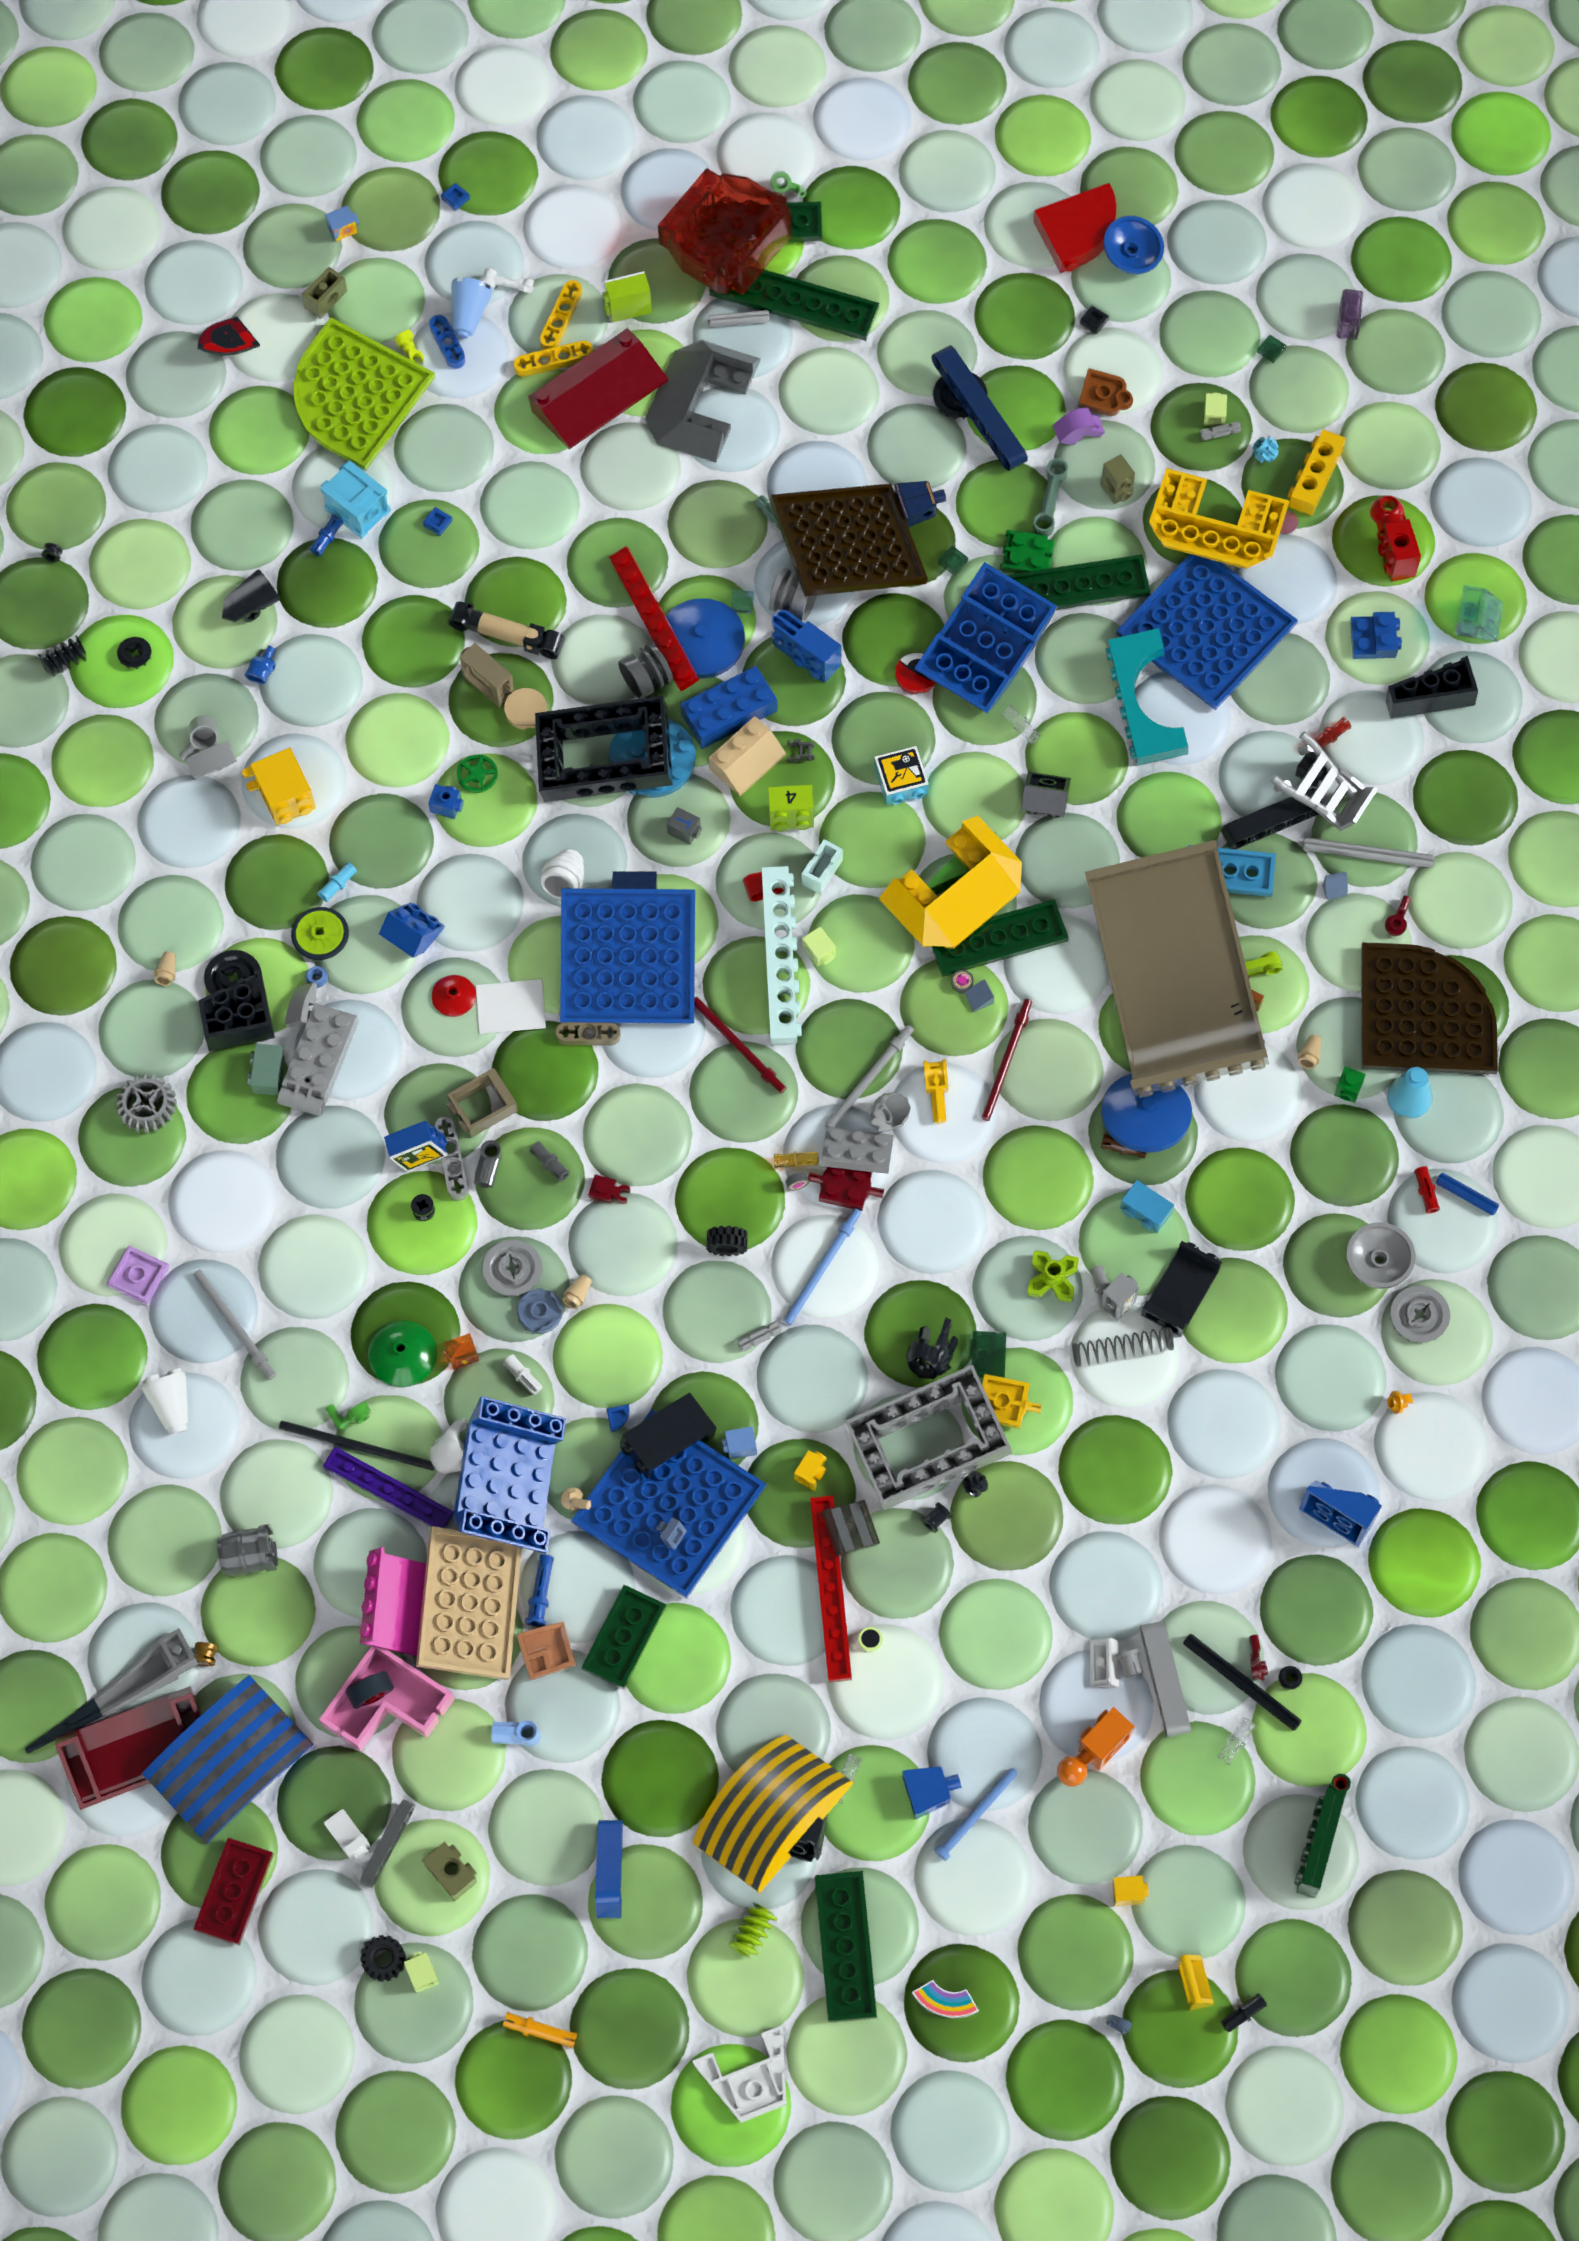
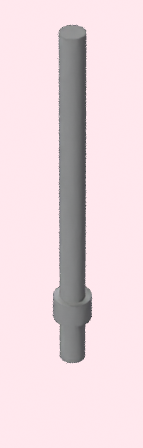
[825,1025,914,1128]
[193,1270,276,1380]

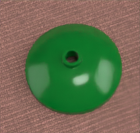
[368,1321,437,1387]

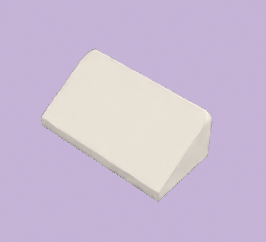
[1090,1637,1119,1688]

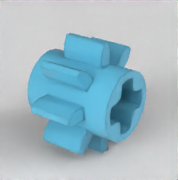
[1253,436,1279,463]

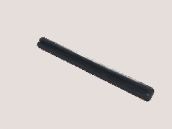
[1183,1633,1302,1731]

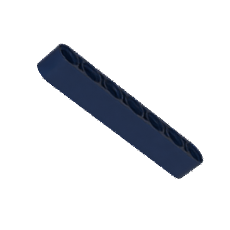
[931,345,1028,471]

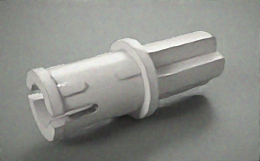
[503,1354,542,1395]

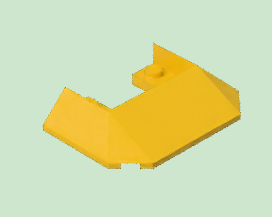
[1149,468,1289,569]
[879,815,1022,948]

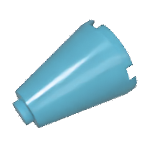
[1387,1067,1433,1118]

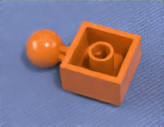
[1057,1707,1135,1787]

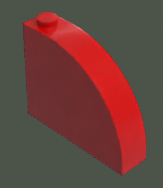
[1033,183,1117,273]

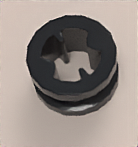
[41,543,63,562]

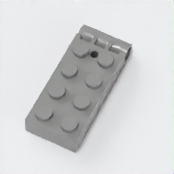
[277,1003,358,1116]

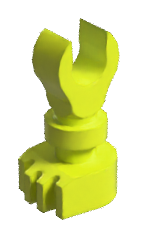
[394,329,424,363]

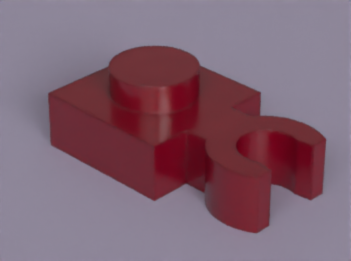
[588,1174,631,1204]

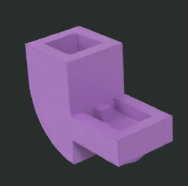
[1053,408,1105,445]

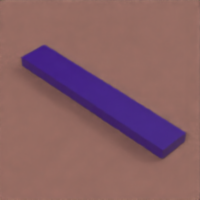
[323,1446,454,1528]

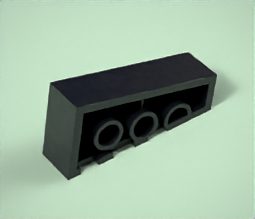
[1386,656,1478,718]

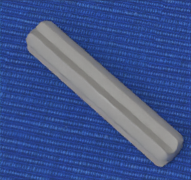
[708,310,770,327]

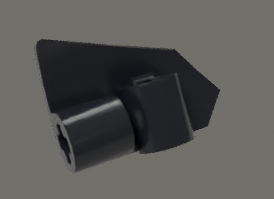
[222,569,280,622]

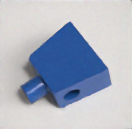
[902,1766,962,1819]

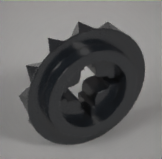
[117,637,152,669]

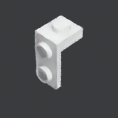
[324,1809,371,1862]

